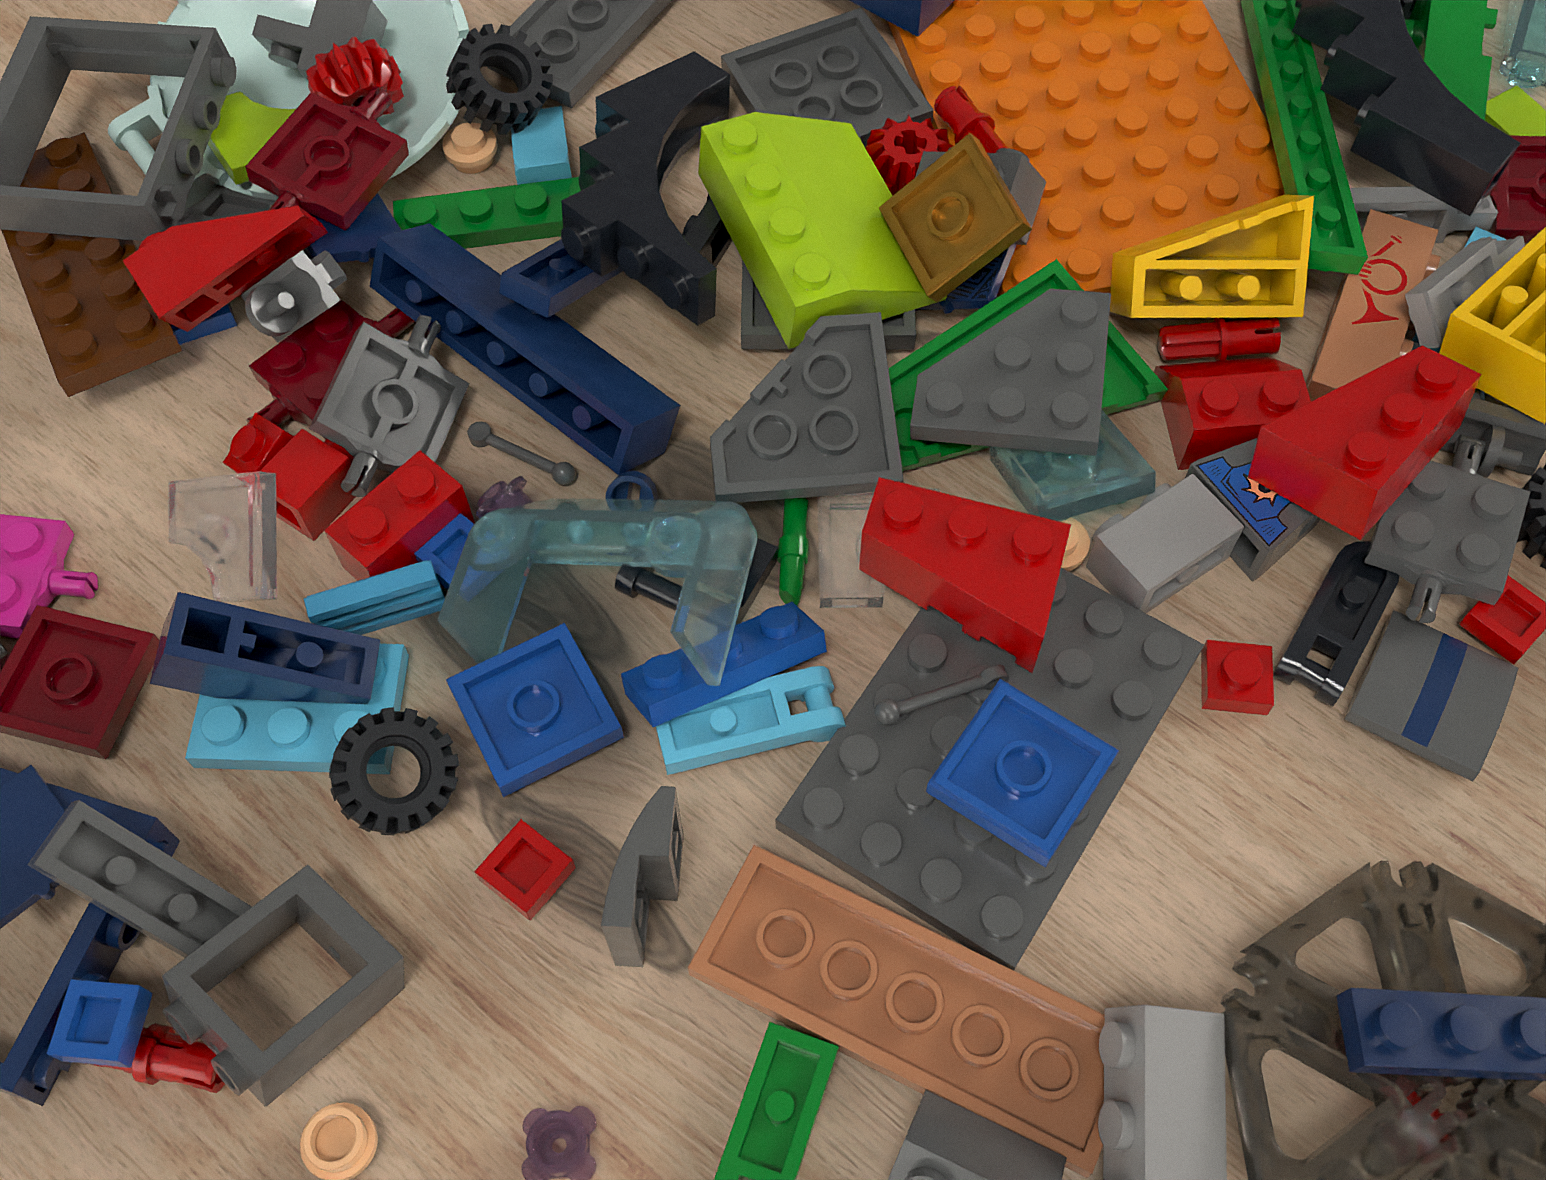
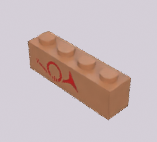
[1305,209,1441,401]

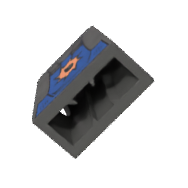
[1185,438,1321,582]

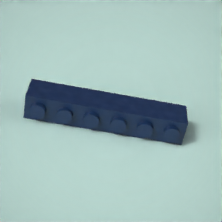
[369,223,681,475]

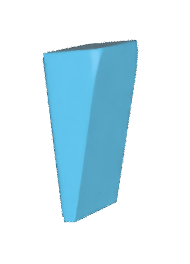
[511,106,572,184]

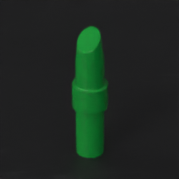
[777,497,809,606]

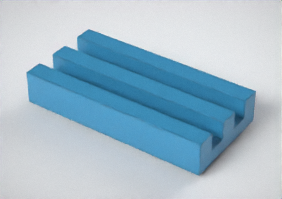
[304,560,448,635]

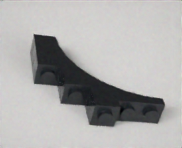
[1292,0,1521,216]
[561,51,730,326]

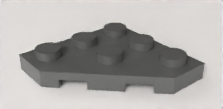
[910,289,1111,456]
[710,312,904,504]

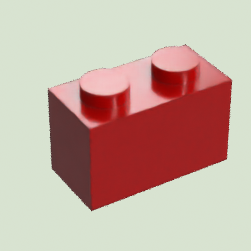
[324,450,475,581]

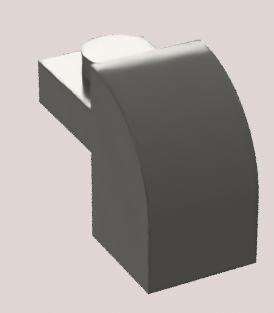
[252,0,388,81]

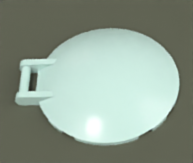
[108,0,470,208]

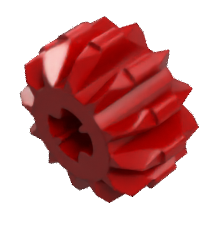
[306,36,404,121]
[866,114,954,196]

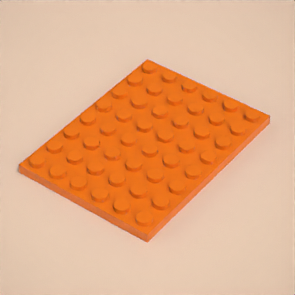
[887,0,1285,297]

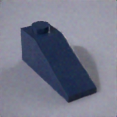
[149,592,380,704]

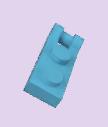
[655,666,846,775]

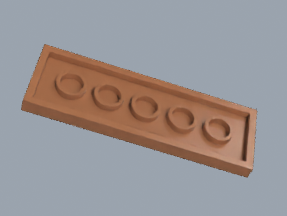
[688,845,1104,1178]

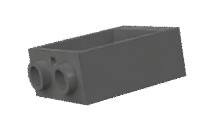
[162,864,405,1107]

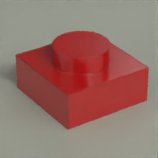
[222,412,294,483]
[1459,575,1546,665]
[1201,640,1274,715]
[474,819,576,921]

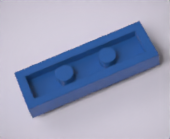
[621,602,827,727]

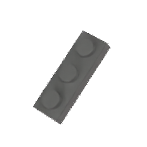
[27,800,252,958]

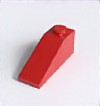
[123,205,328,332]

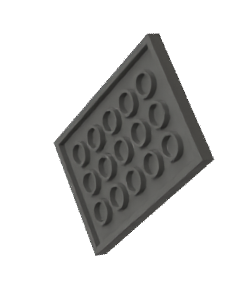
[776,568,1204,971]

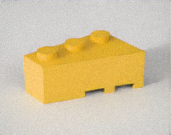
[1110,195,1314,318]
[1439,227,1546,424]

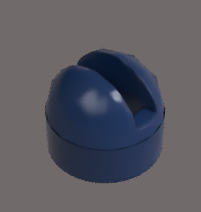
[605,471,658,523]

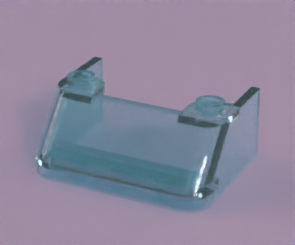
[437,498,757,686]

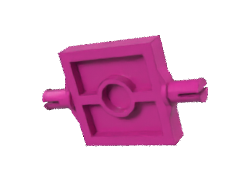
[0,514,98,638]

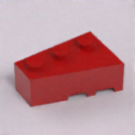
[1248,345,1482,540]
[859,477,1071,674]

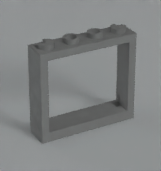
[0,16,237,241]

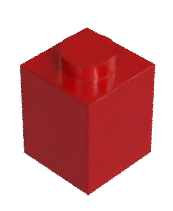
[251,428,356,541]

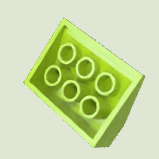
[698,112,947,349]

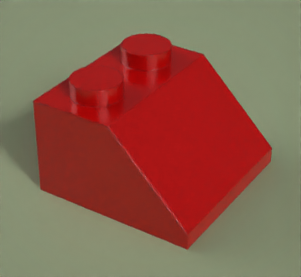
[1154,357,1311,470]

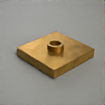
[879,133,1032,302]

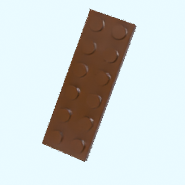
[1,132,183,397]

